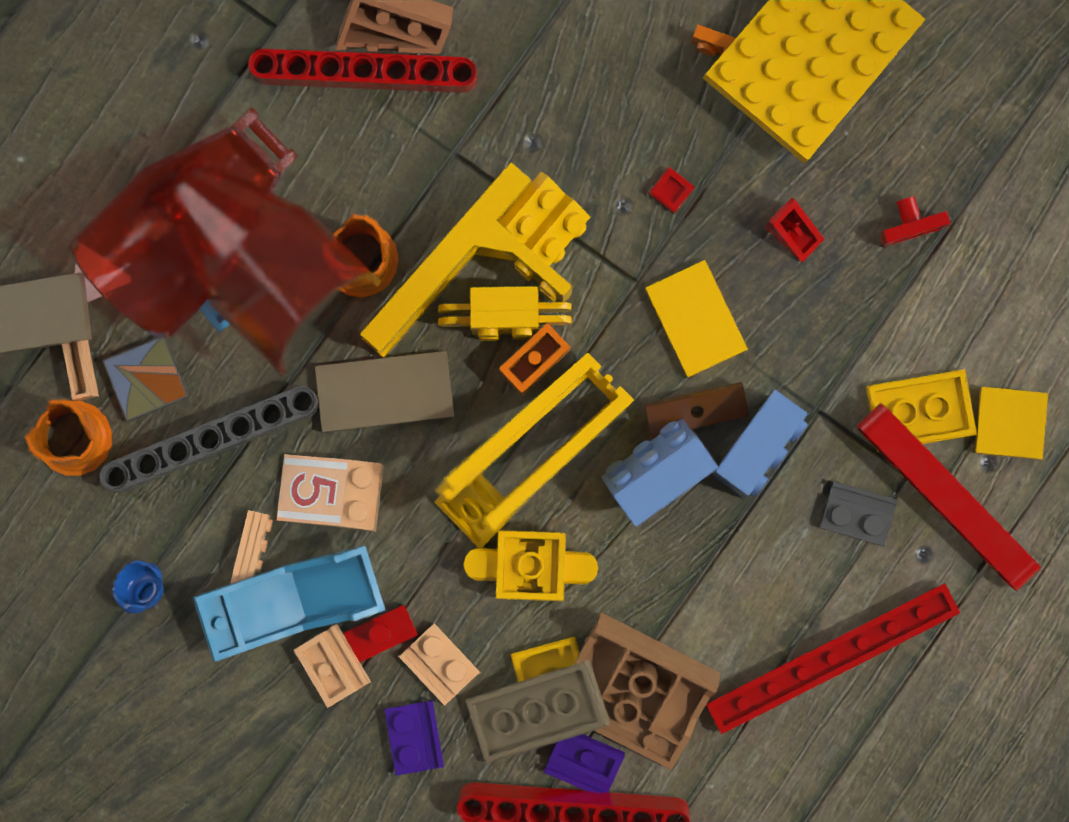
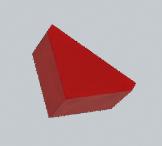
[765,197,825,262]

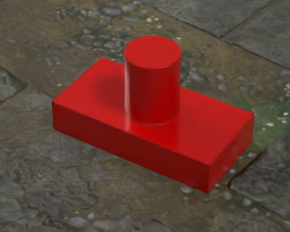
[879,196,951,248]
[343,605,418,662]

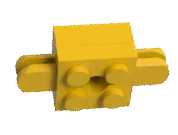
[438,287,572,341]
[464,531,598,601]

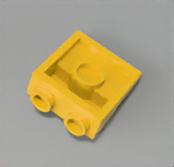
[499,172,590,266]

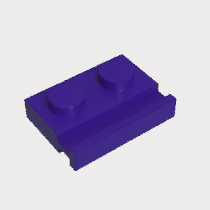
[385,700,444,776]
[544,734,626,793]

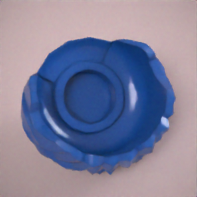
[112,560,164,614]

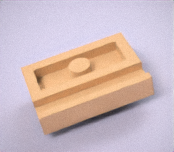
[399,623,480,706]
[294,624,371,708]

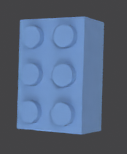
[711,390,808,499]
[601,419,719,527]

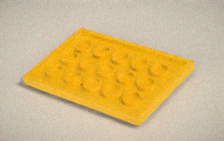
[703,0,925,164]

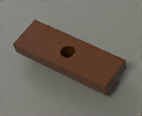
[644,382,749,438]

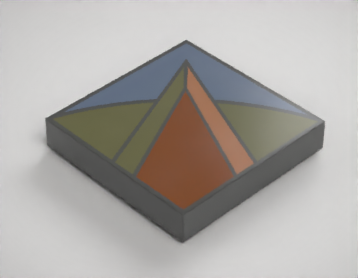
[102,335,190,423]

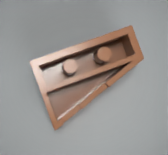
[336,0,453,54]

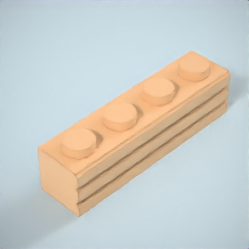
[62,340,99,401]
[230,510,273,584]

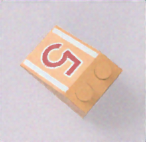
[276,454,384,532]

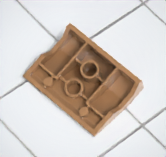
[574,612,720,770]

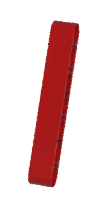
[248,49,478,93]
[856,403,1041,592]
[457,782,691,822]

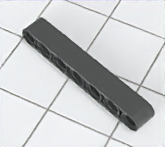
[99,386,319,493]

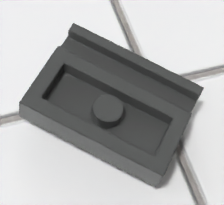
[819,481,898,547]

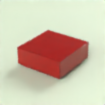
[648,167,695,214]

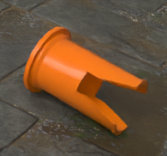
[323,214,399,298]
[25,399,112,476]

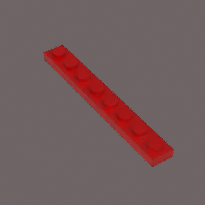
[706,583,960,735]

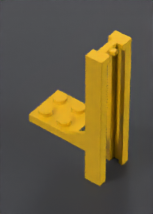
[360,163,572,358]
[435,353,634,548]

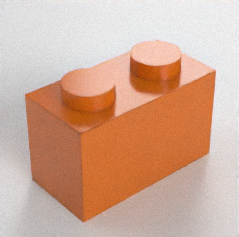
[499,323,571,396]

